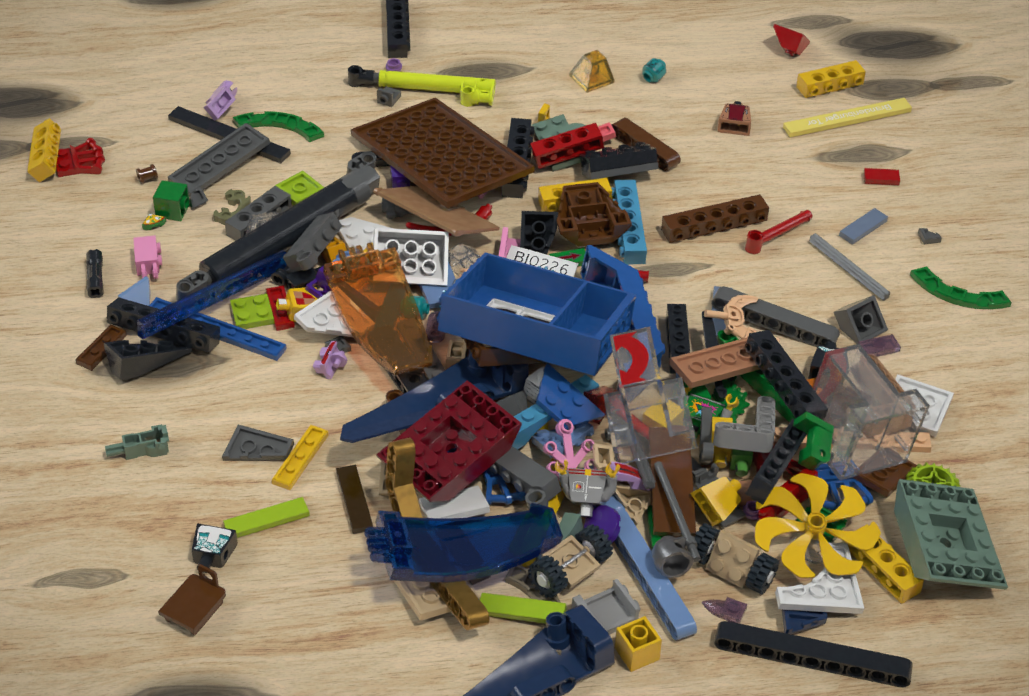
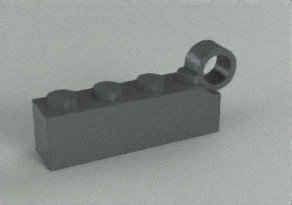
[283,212,342,272]
[489,446,562,513]

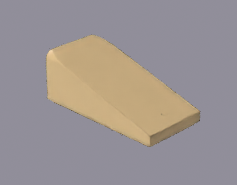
[445,340,468,369]

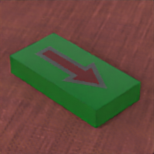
[549,248,586,267]

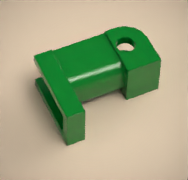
[793,412,834,470]

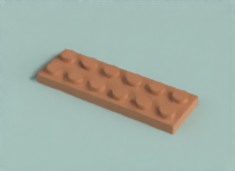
[669,337,760,388]

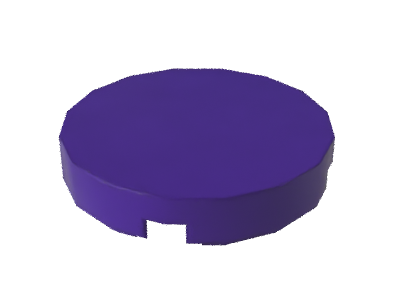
[584,505,621,542]

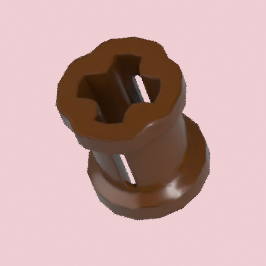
[136,164,158,184]

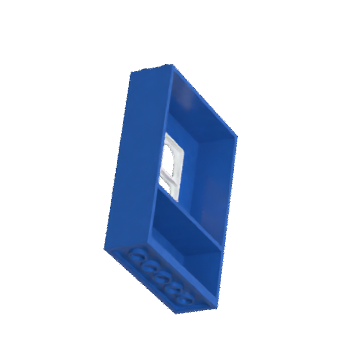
[437,252,637,376]

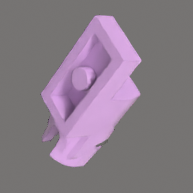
[203,80,237,121]

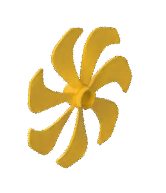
[755,473,881,578]

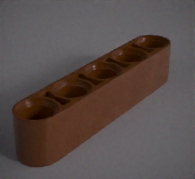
[612,117,681,171]

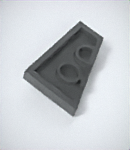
[222,424,294,461]

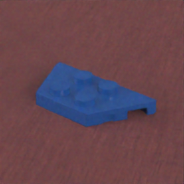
[535,363,605,429]

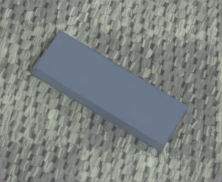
[839,208,888,245]

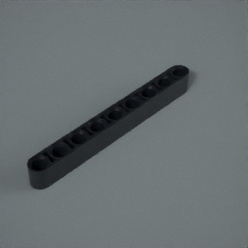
[714,621,913,688]

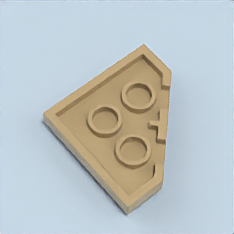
[393,568,479,621]

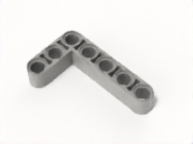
[713,396,775,453]

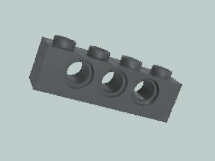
[225,186,292,241]

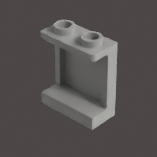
[572,579,640,635]

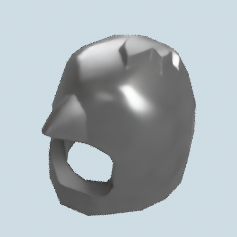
[652,536,694,578]

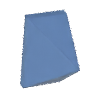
[118,276,151,306]

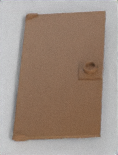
[373,186,500,237]

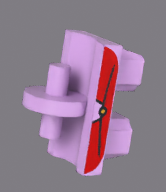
[313,341,348,379]

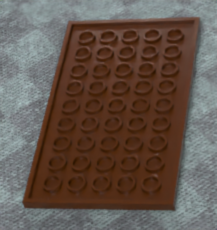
[350,97,535,208]

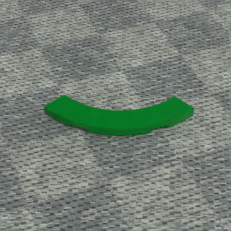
[233,111,324,142]
[910,266,1012,310]

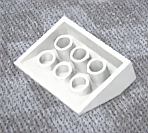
[373,228,449,286]

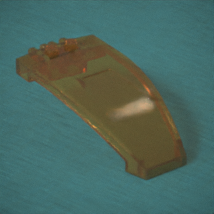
[323,242,433,375]

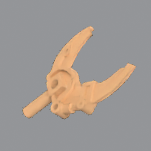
[704,295,780,342]

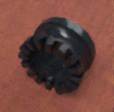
[271,268,289,286]

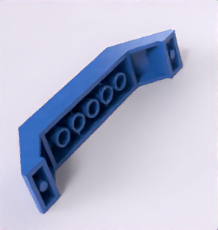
[580,245,665,405]

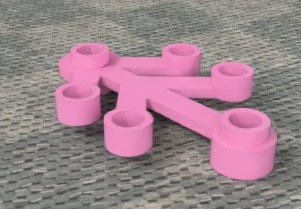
[543,419,597,481]

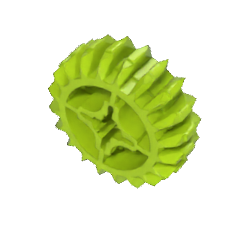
[905,462,961,487]

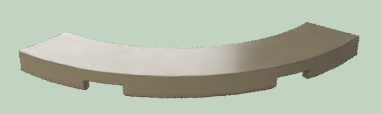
[505,563,562,655]

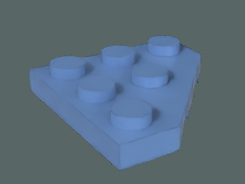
[531,423,594,458]

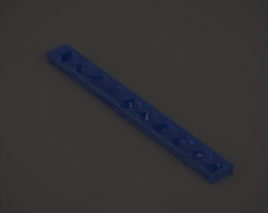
[137,250,287,339]

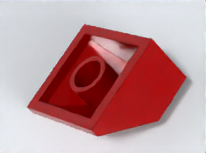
[773,24,810,56]

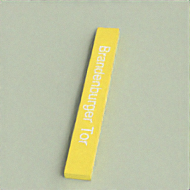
[783,98,912,137]

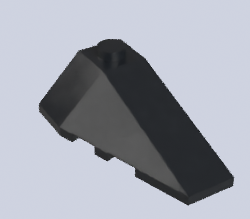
[520,211,558,255]
[104,340,192,381]

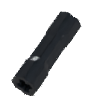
[86,249,104,298]

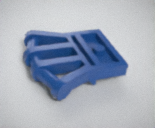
[815,461,874,510]
[482,468,526,505]

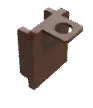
[158,564,226,636]

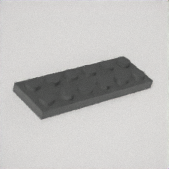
[168,123,270,197]

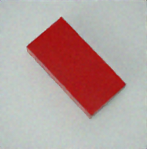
[863,168,900,185]

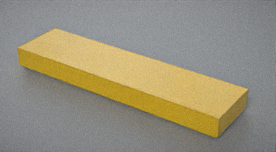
[272,425,329,490]

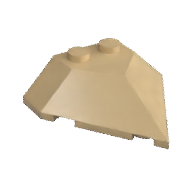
[592,443,652,525]

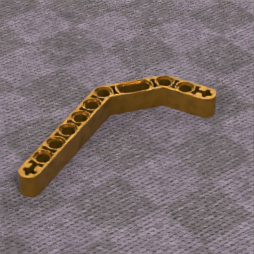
[385,438,490,630]

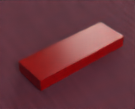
[266,285,295,331]

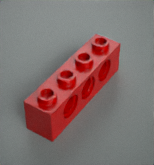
[530,123,604,169]

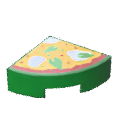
[142,213,167,230]

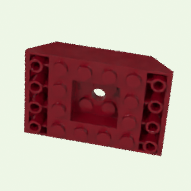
[376,380,522,502]

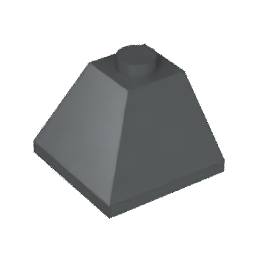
[834,295,888,345]

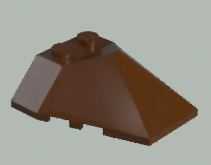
[557,182,632,247]

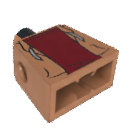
[718,101,751,136]

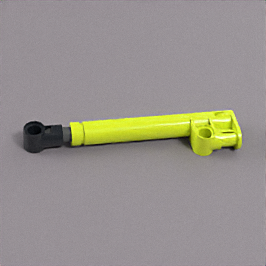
[348,65,496,107]

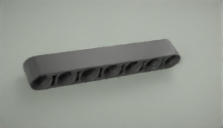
[712,286,840,347]

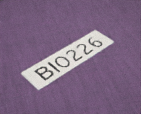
[506,245,579,277]

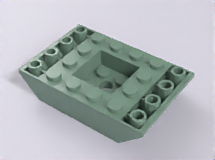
[894,479,1008,590]

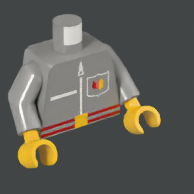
[555,459,620,518]

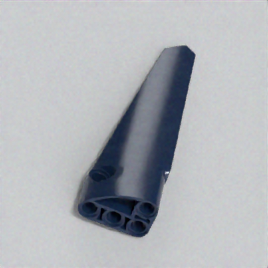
[340,350,529,443]
[463,605,615,696]

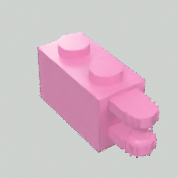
[133,235,162,279]

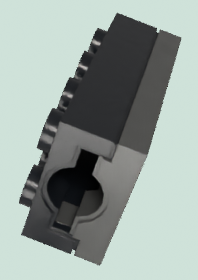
[580,142,658,180]

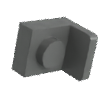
[377,87,401,107]

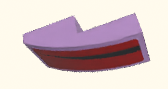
[610,461,651,491]

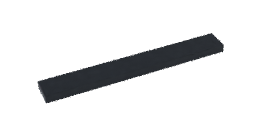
[168,106,291,163]

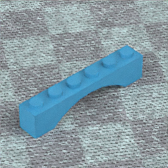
[512,375,599,450]

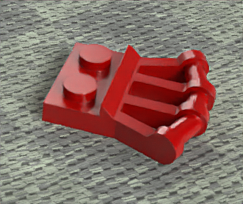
[56,138,105,178]

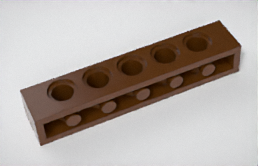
[661,194,769,243]

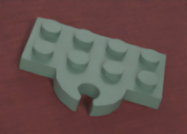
[532,114,586,171]

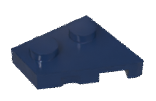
[782,609,827,634]

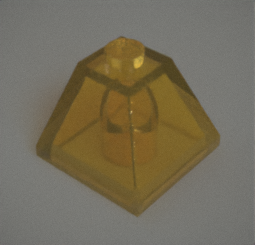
[569,50,615,93]

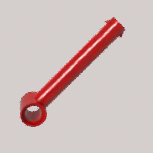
[745,210,813,254]

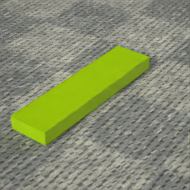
[223,497,310,538]
[480,593,567,623]

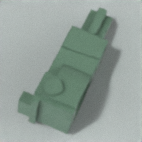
[105,424,169,460]

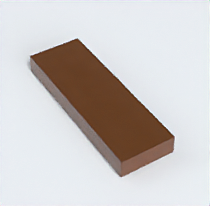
[75,324,127,371]

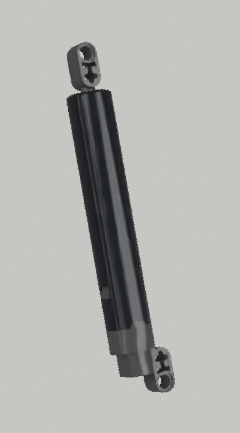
[176,151,380,304]

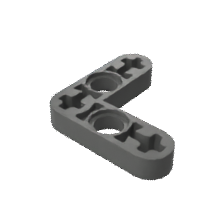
[699,407,714,465]

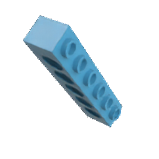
[611,180,647,265]

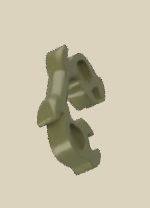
[213,189,251,225]

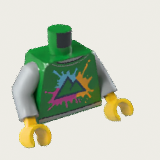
[677,380,739,439]

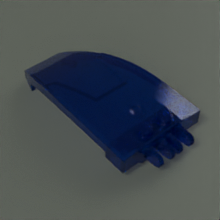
[364,503,563,582]

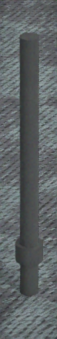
[654,461,701,562]

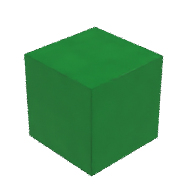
[153,180,190,222]

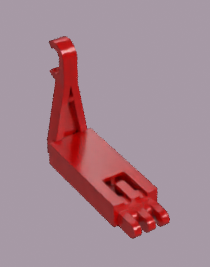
[759,445,818,520]

